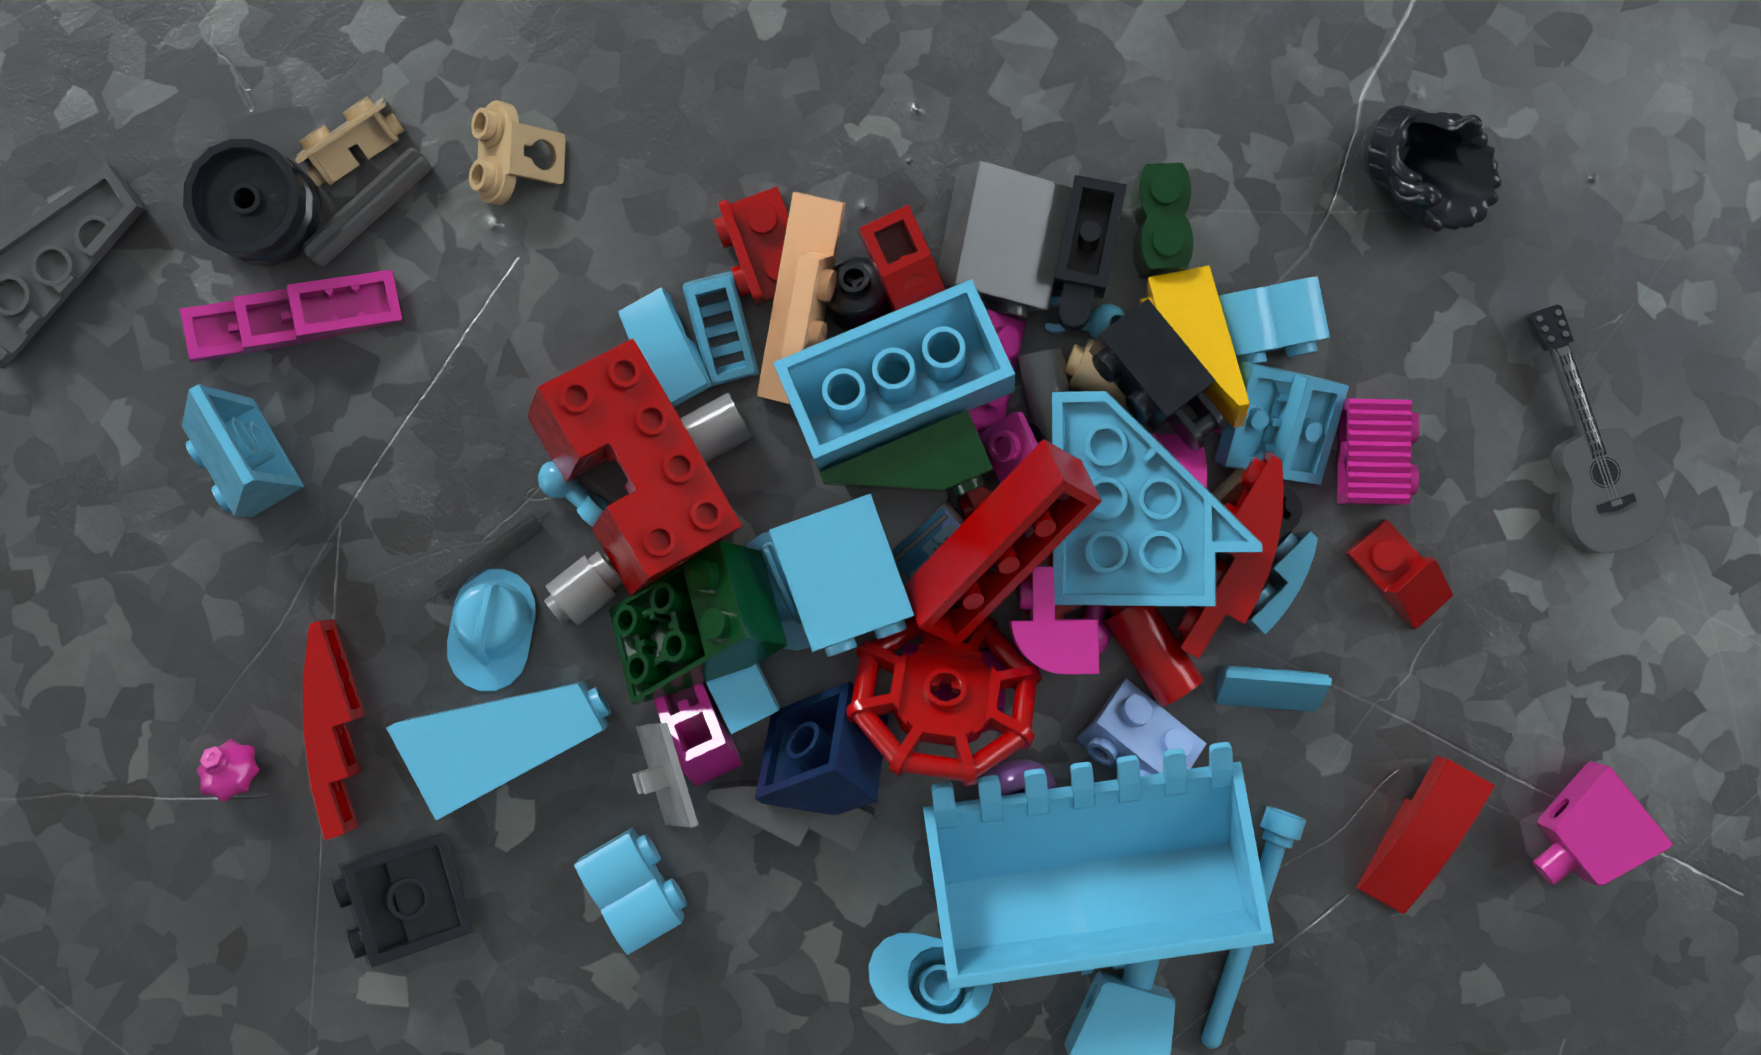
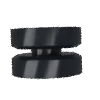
[183,139,320,265]

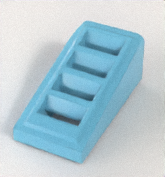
[682,271,759,386]

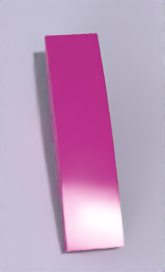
[179,270,402,363]

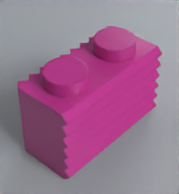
[1337,398,1420,506]

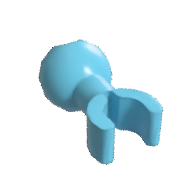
[1045,297,1126,340]
[538,461,611,527]

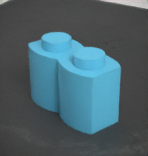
[1219,276,1330,367]
[574,827,687,955]

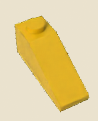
[1139,265,1250,428]

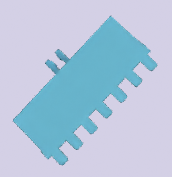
[923,742,1274,990]

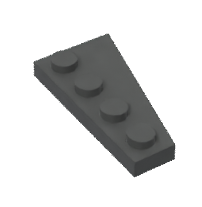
[0,164,145,369]

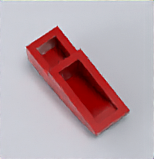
[1356,755,1495,914]

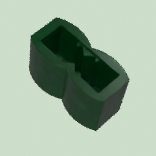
[1131,163,1193,278]

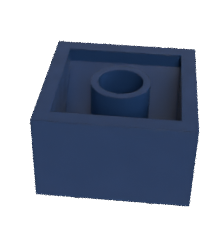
[755,681,889,815]

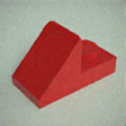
[1344,519,1454,630]

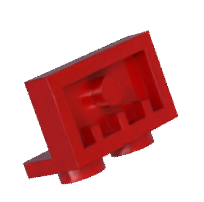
[713,186,789,306]

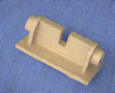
[295,96,405,187]

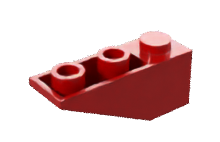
[857,205,946,311]

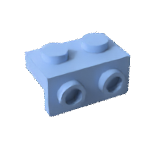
[1076,678,1207,776]

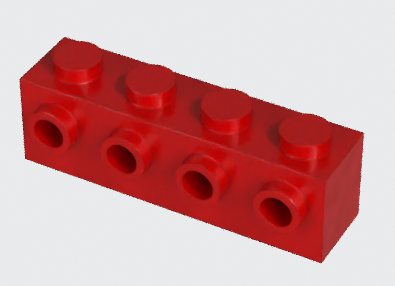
[904,439,1102,646]

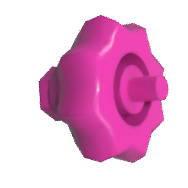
[196,739,260,802]

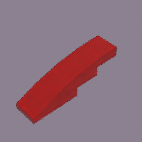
[303,619,366,841]

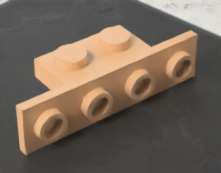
[757,192,846,404]

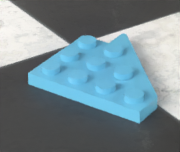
[1052,391,1263,606]

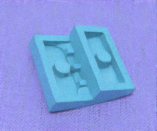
[1214,361,1349,485]

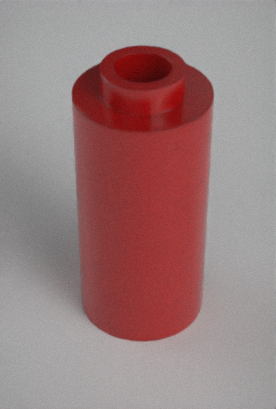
[1103,605,1204,707]

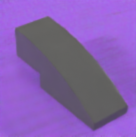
[705,780,875,853]

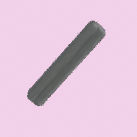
[302,147,431,267]

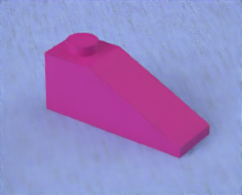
[653,682,743,787]

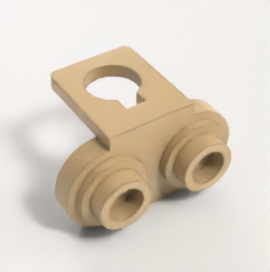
[469,100,566,205]

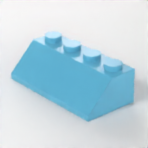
[773,279,1015,472]

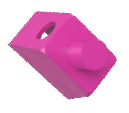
[1532,761,1674,886]

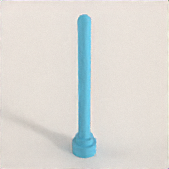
[1201,806,1307,1049]

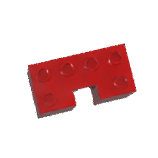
[527,338,742,596]

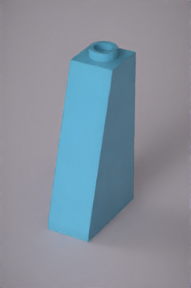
[386,681,611,820]

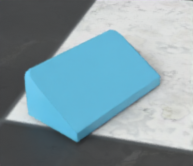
[1215,664,1332,712]

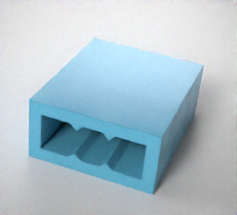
[769,493,914,657]

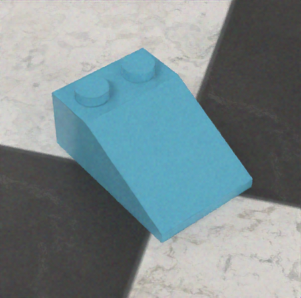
[182,384,305,518]

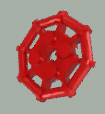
[846,615,1042,787]

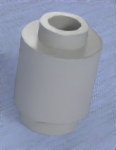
[544,551,623,626]

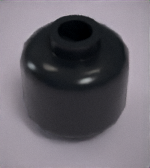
[825,256,892,331]

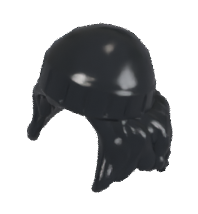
[1360,105,1502,232]

